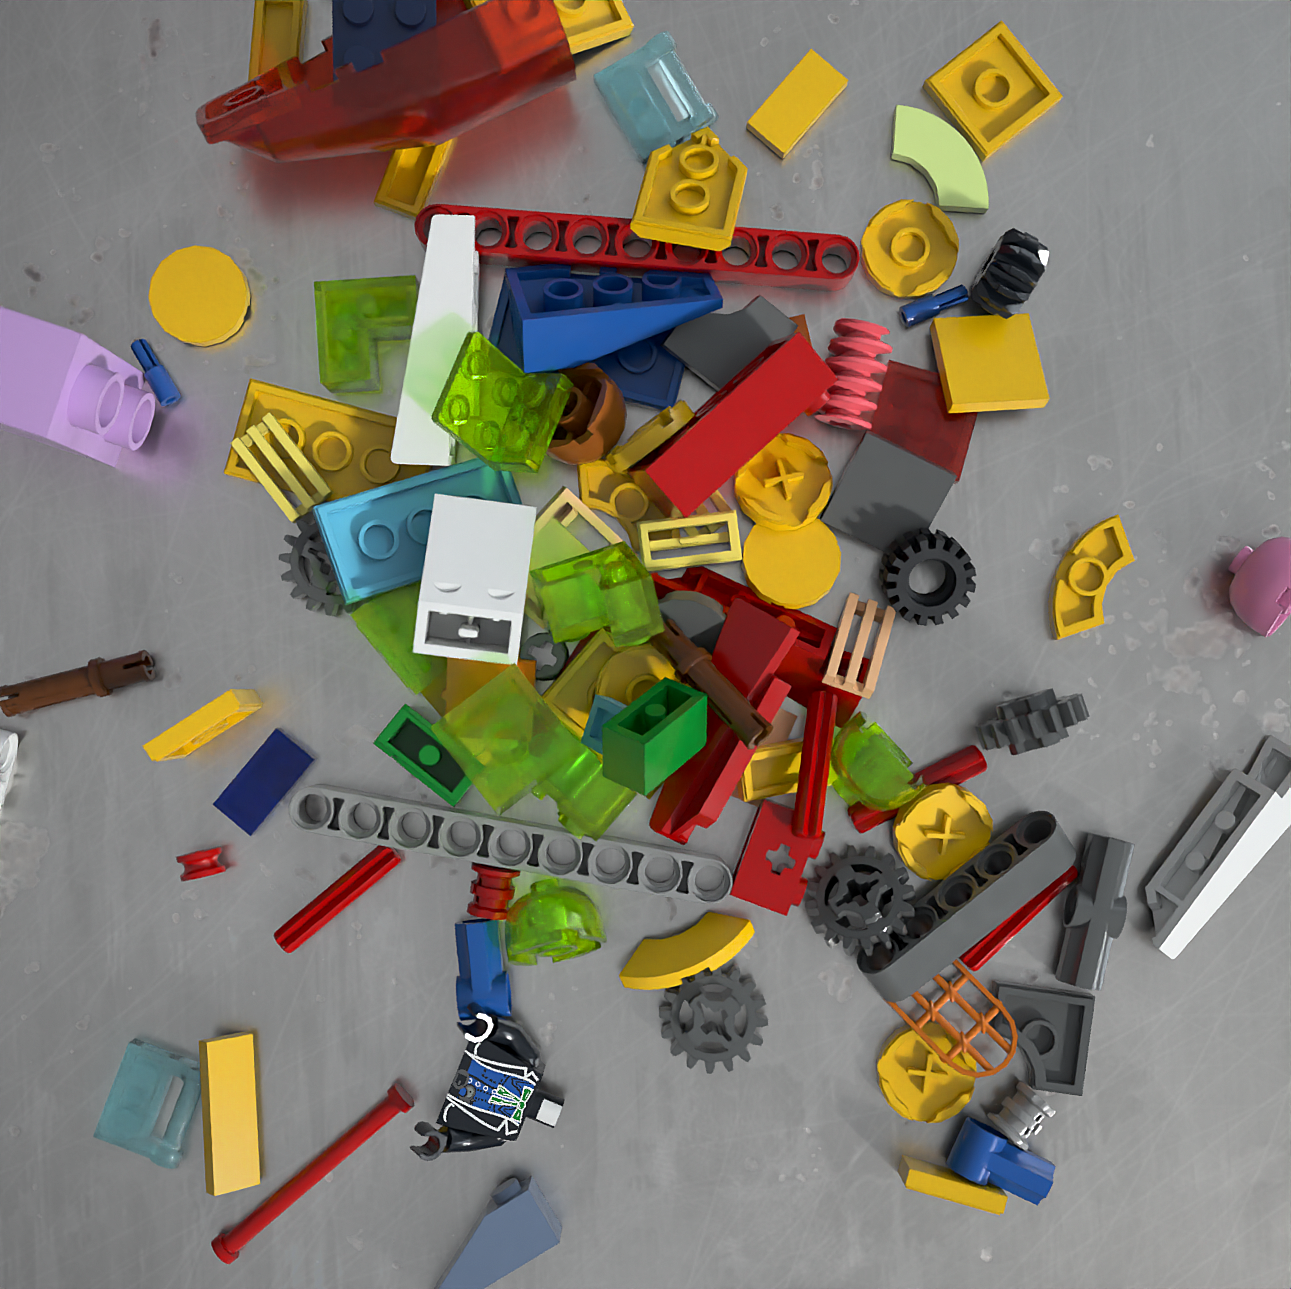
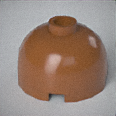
[525,362,627,465]

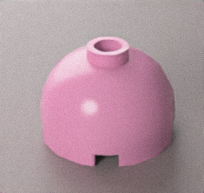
[1228,536,1291,638]

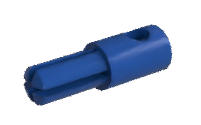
[899,284,969,328]
[130,339,181,406]

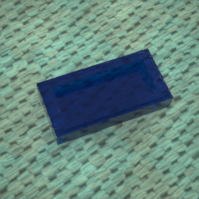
[213,727,317,836]

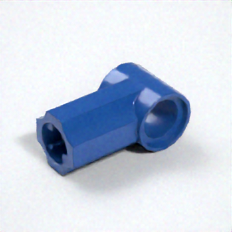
[455,918,512,1021]
[945,1117,1056,1206]

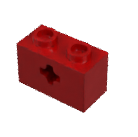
[729,798,825,916]

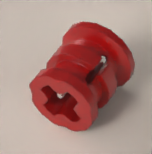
[467,862,521,920]

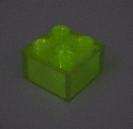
[430,663,580,817]

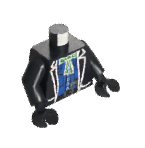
[410,1002,565,1161]

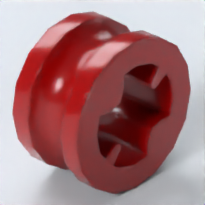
[176,846,226,881]

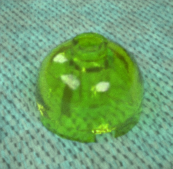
[830,711,929,812]
[504,879,607,966]

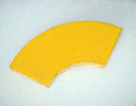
[577,459,682,553]
[1048,514,1135,640]
[619,912,755,990]

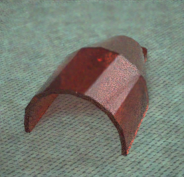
[195,0,577,163]

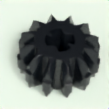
[971,228,1049,319]

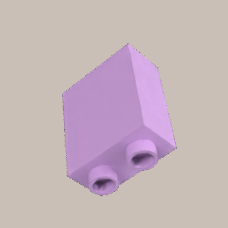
[0,306,155,467]

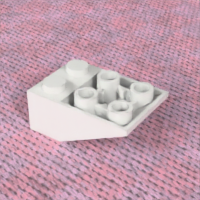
[413,493,537,665]

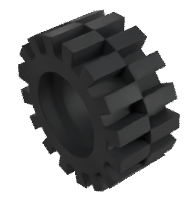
[879,528,976,626]

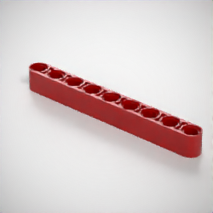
[414,204,860,291]

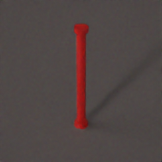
[211,1083,415,1264]

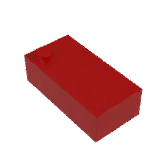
[627,332,839,518]

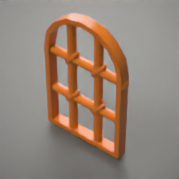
[883,959,1018,1078]

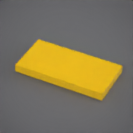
[224,378,433,502]

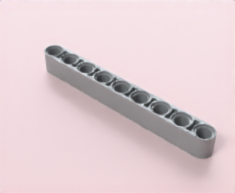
[288,784,733,904]

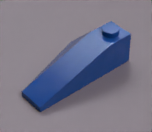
[505,264,723,374]

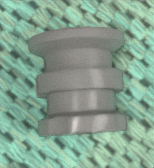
[987,1081,1055,1151]

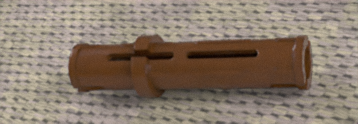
[648,619,773,750]
[0,650,155,717]

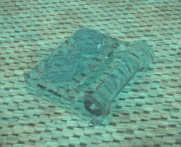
[594,31,719,165]
[93,1038,201,1169]

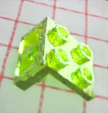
[431,331,574,473]
[349,581,447,696]

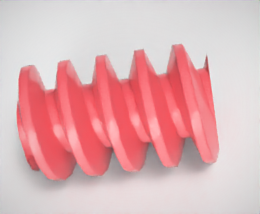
[814,318,893,430]

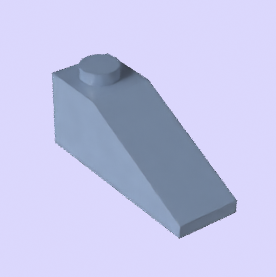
[434,1175,562,1289]

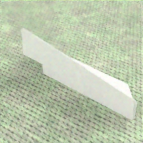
[390,214,479,466]
[1145,735,1291,959]

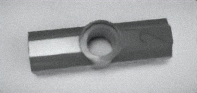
[1055,833,1135,991]

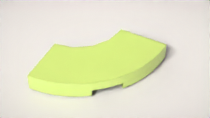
[891,105,989,213]

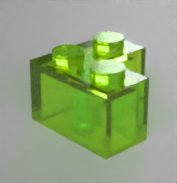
[314,275,420,393]
[529,541,665,647]
[518,721,637,842]

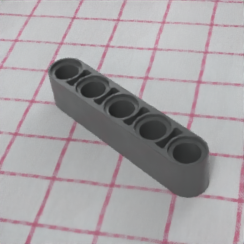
[857,811,1076,1002]

